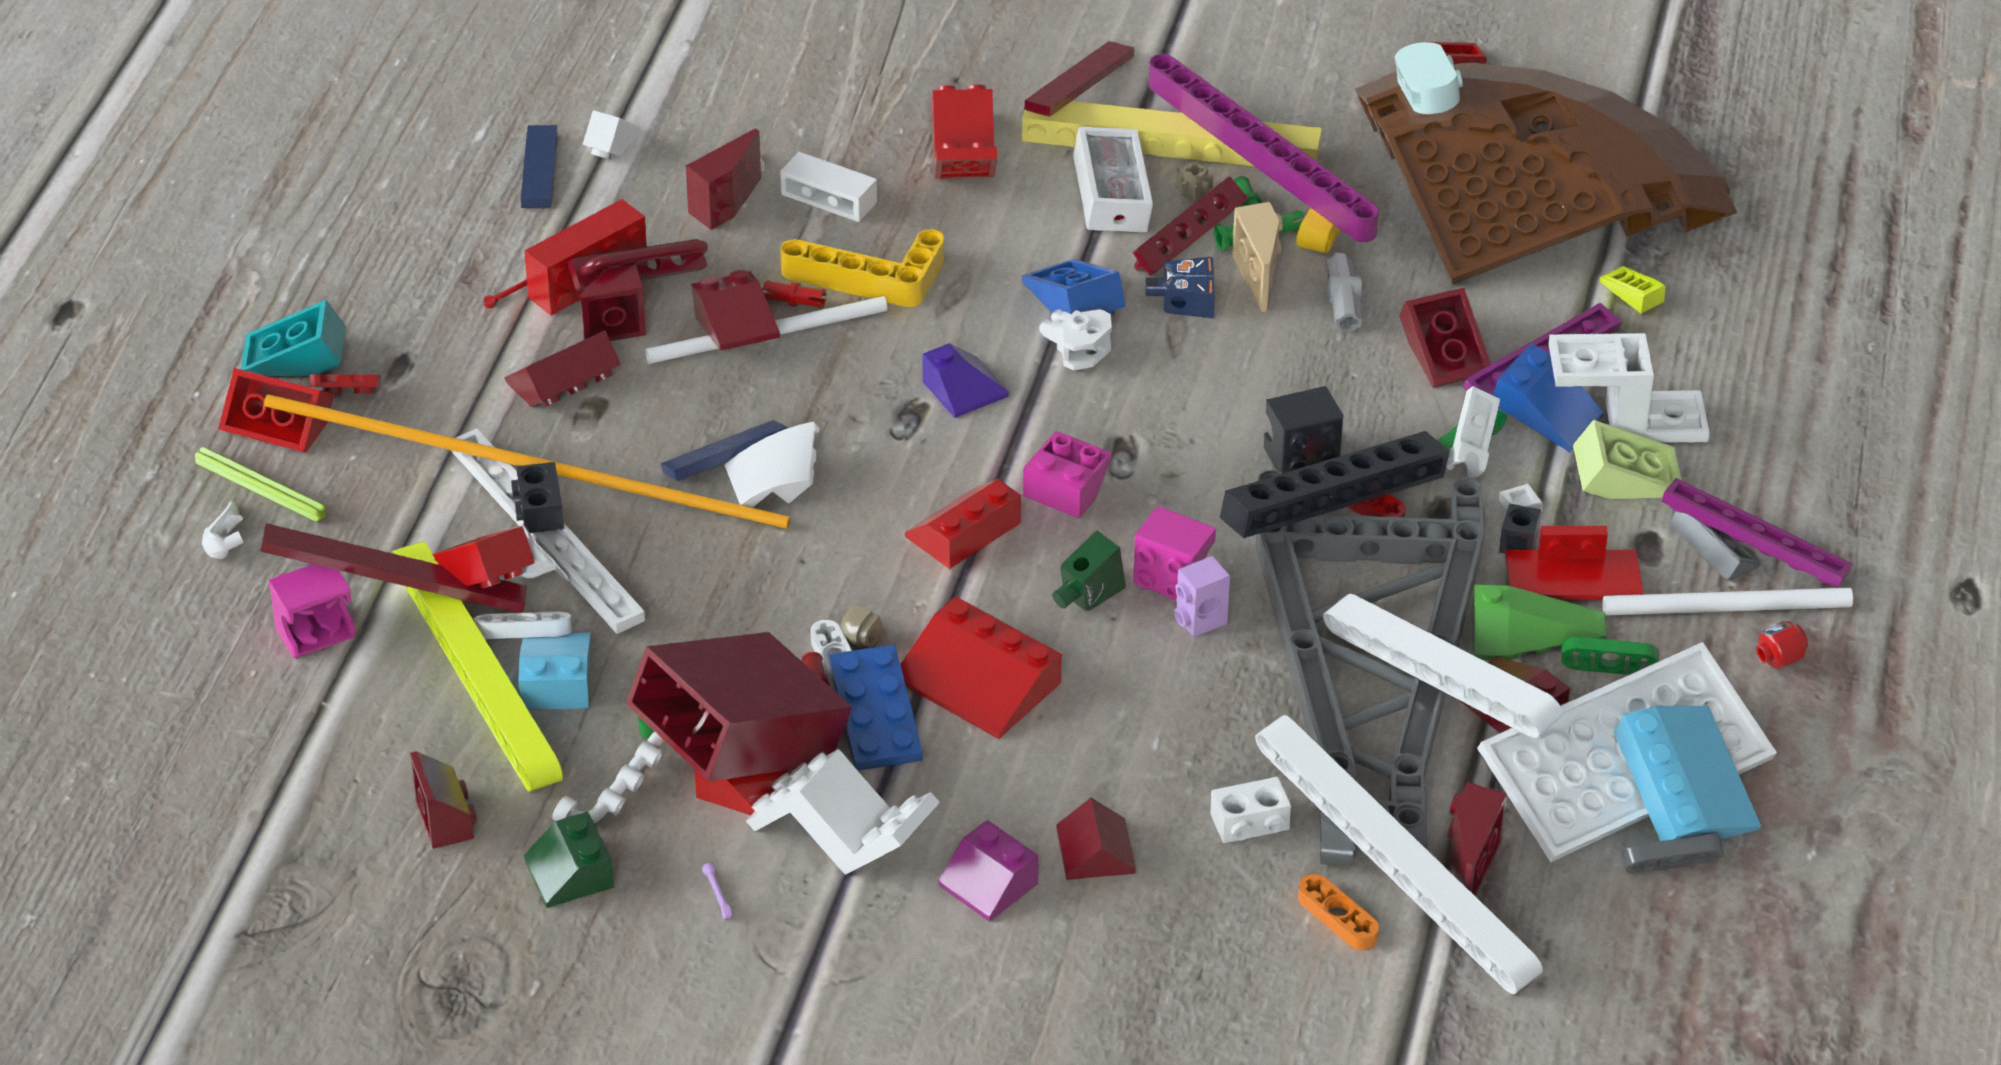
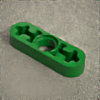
[1561,636,1660,675]

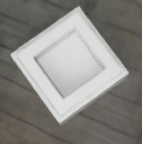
[1499,484,1543,512]

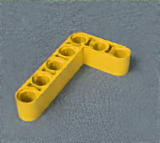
[780,229,944,307]

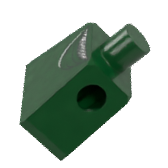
[1052,530,1126,611]

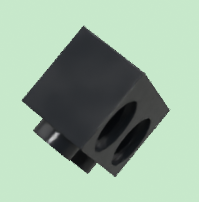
[511,462,564,533]

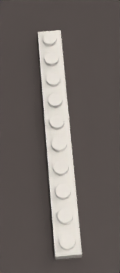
[451,429,645,634]

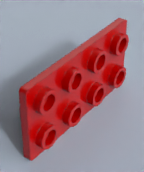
[1505,526,1643,600]

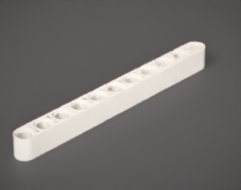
[1255,715,1543,994]

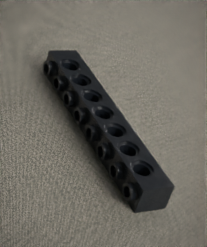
[1220,431,1450,539]

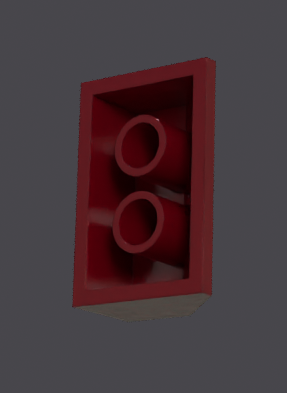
[504,330,621,407]

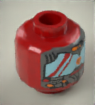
[1756,620,1808,670]

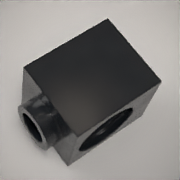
[1499,503,1541,554]

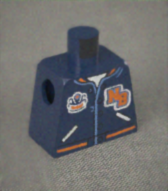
[1145,257,1215,318]

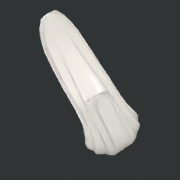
[202,500,244,560]

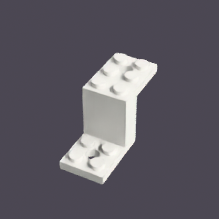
[1549,333,1710,443]
[746,749,940,875]

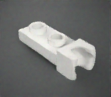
[1446,386,1500,479]

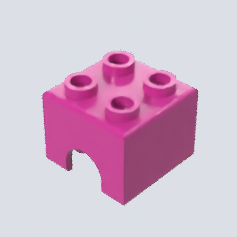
[1133,506,1216,601]
[269,564,356,658]

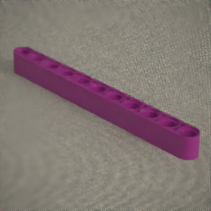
[1149,54,1379,242]

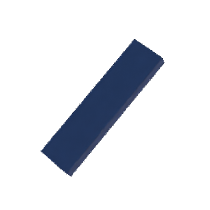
[520,125,558,208]
[661,420,788,481]

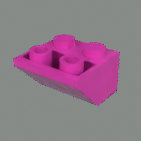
[1023,431,1112,518]

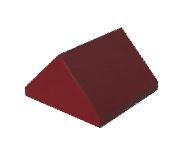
[1056,797,1136,880]

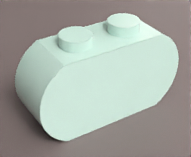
[1395,42,1463,114]

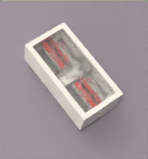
[1073,126,1153,233]

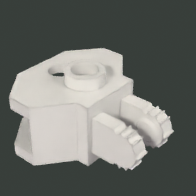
[1039,309,1112,370]

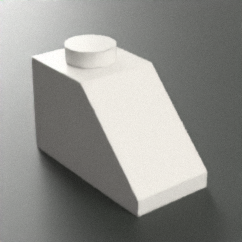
[583,110,641,159]

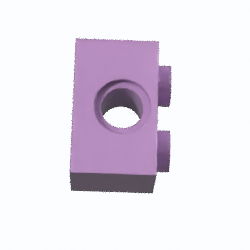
[1174,556,1230,638]

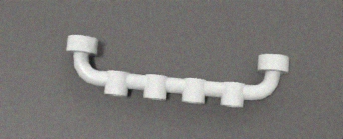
[552,732,664,823]

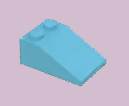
[518,632,591,710]

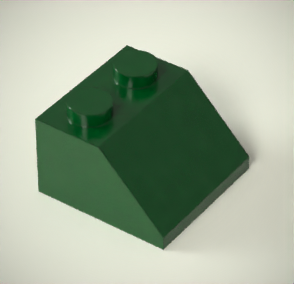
[524,812,614,908]

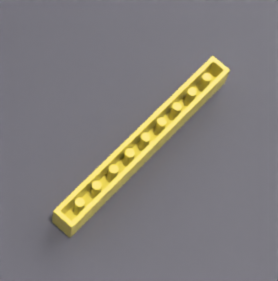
[1022,96,1322,167]

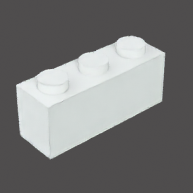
[780,152,877,222]

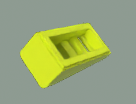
[1600,266,1666,314]

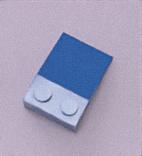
[1021,259,1126,316]
[1493,343,1604,452]

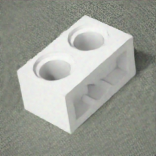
[1210,777,1291,843]

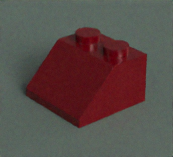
[580,264,646,341]
[410,751,477,849]

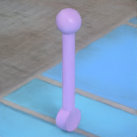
[702,863,732,919]

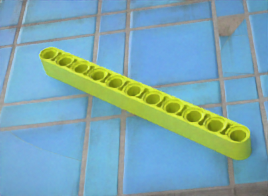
[392,541,563,792]

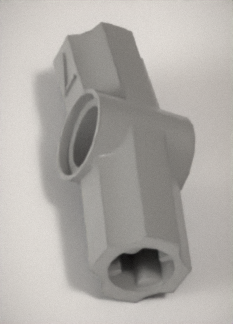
[1326,253,1362,333]

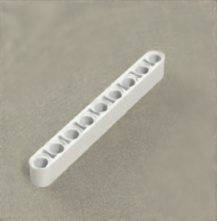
[1323,593,1562,738]

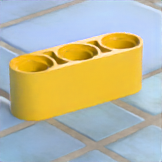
[1296,208,1341,254]

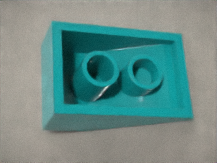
[241,300,346,376]

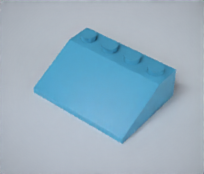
[1614,706,1761,841]

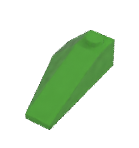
[1471,584,1607,660]

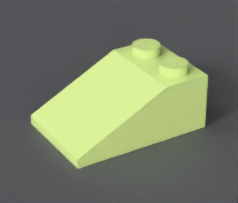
[1573,420,1682,500]

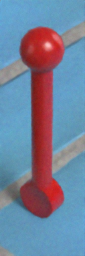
[483,279,527,308]

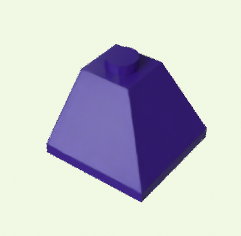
[922,343,1009,418]

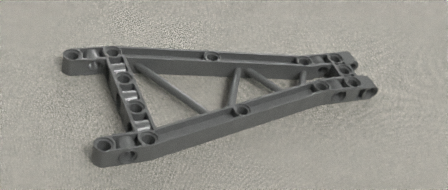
[1256,470,1485,866]

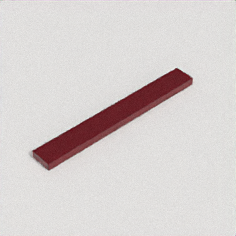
[260,523,527,613]

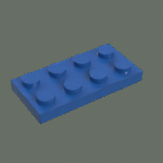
[829,644,923,771]

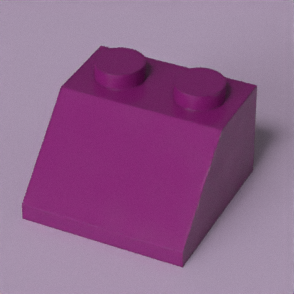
[938,820,1038,922]

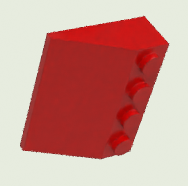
[900,596,1062,739]

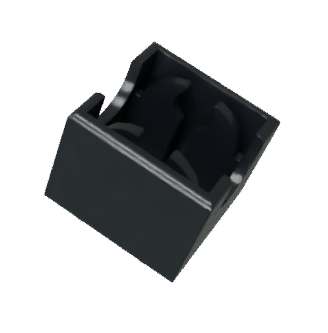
[1264,386,1344,473]

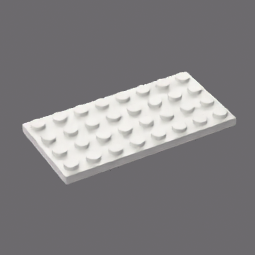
[1478,642,1777,862]

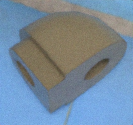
[841,605,886,649]

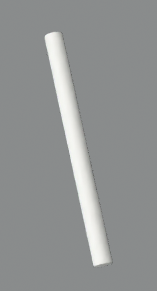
[1603,588,1853,616]

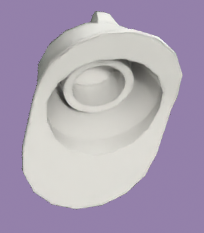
[520,523,569,582]

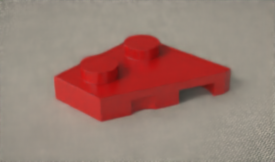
[310,374,381,394]

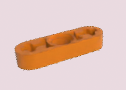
[1298,874,1379,950]

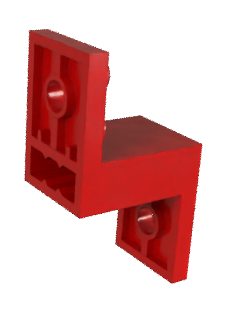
[930,85,997,179]

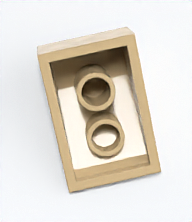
[1232,202,1283,312]

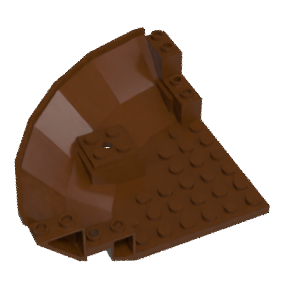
[1355,62,1737,284]

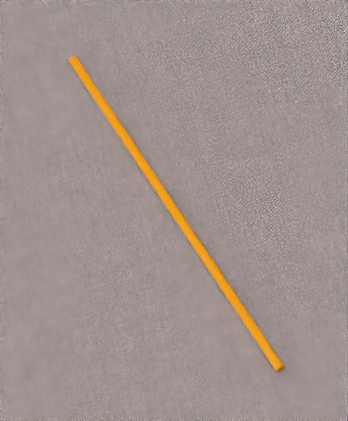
[264,394,790,529]

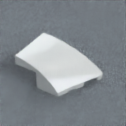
[724,422,819,508]

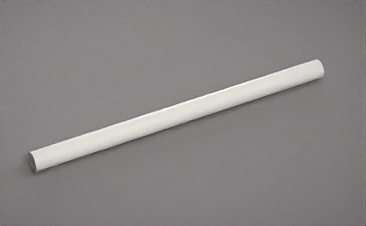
[645,296,888,364]

